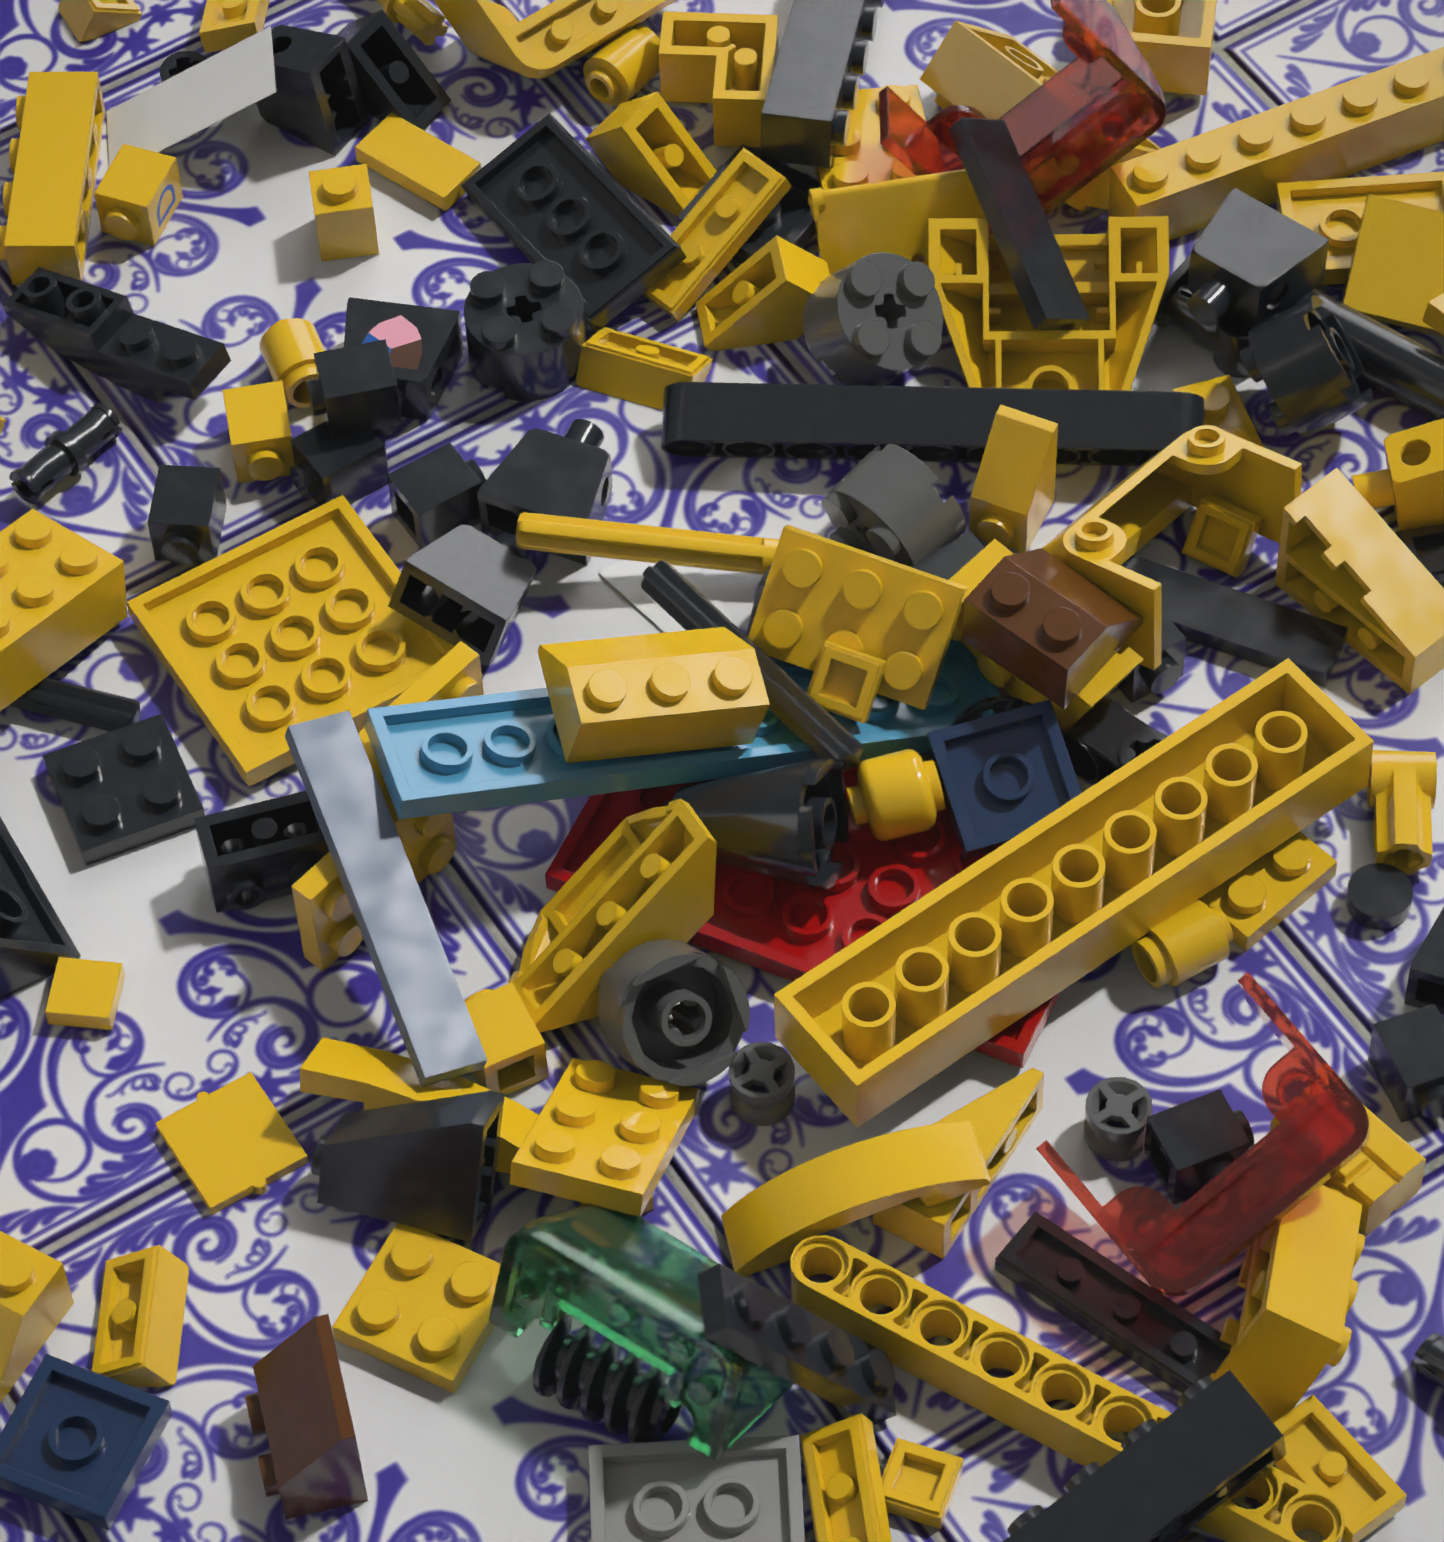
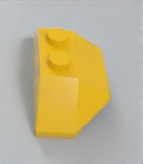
[508,798,717,1033]

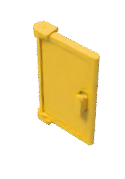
[808,169,989,275]

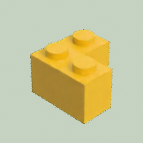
[659,11,779,148]

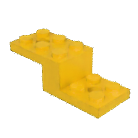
[291,641,484,972]

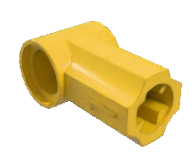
[1367,750,1437,875]

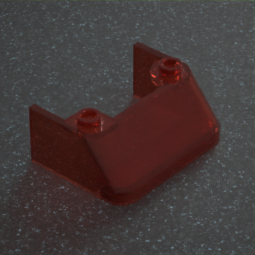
[879,0,1166,235]
[1036,972,1371,1297]

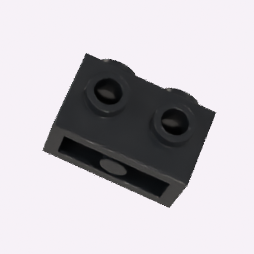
[194,791,329,913]

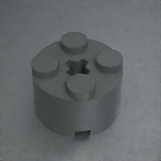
[803,252,943,386]
[821,444,966,565]
[598,939,750,1086]

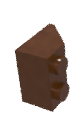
[962,548,1143,709]
[245,1314,368,1520]

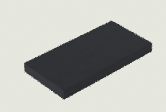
[461,113,687,333]

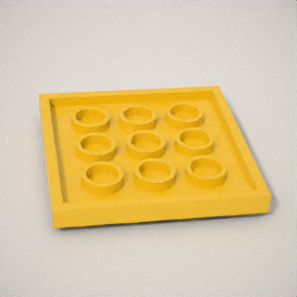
[127,495,455,787]

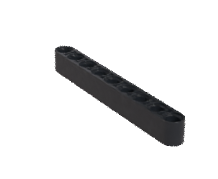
[661,382,1205,466]

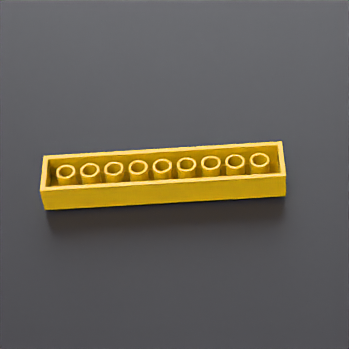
[774,658,1374,1128]

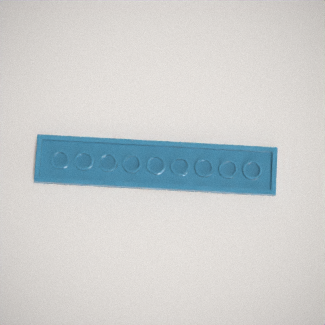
[365,640,1000,819]

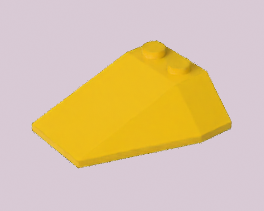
[928,216,1169,391]

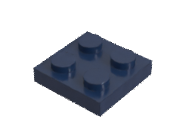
[925,700,1082,859]
[0,1354,173,1530]

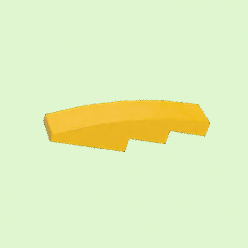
[300,1037,539,1174]

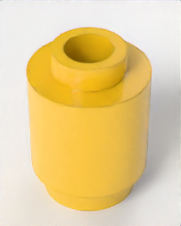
[583,25,660,106]
[259,318,325,408]
[1131,900,1233,988]

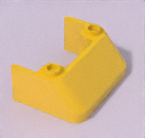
[433,0,677,79]
[1042,425,1302,670]

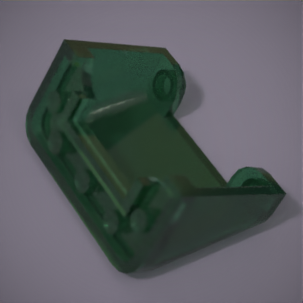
[488,1204,794,1461]

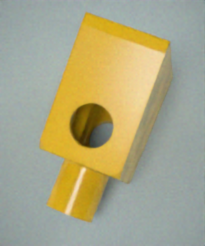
[1352,418,1444,531]

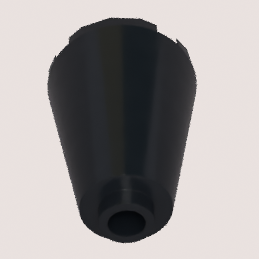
[664,758,848,889]

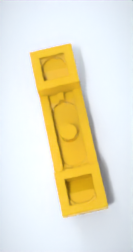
[721,1120,991,1277]

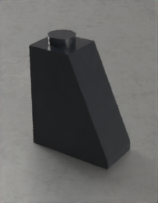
[311,1090,505,1242]

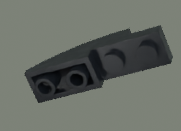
[3,267,231,402]

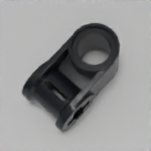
[1063,698,1168,784]

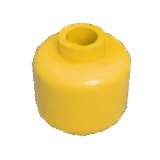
[846,749,945,841]

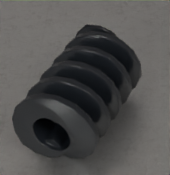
[533,1313,692,1443]

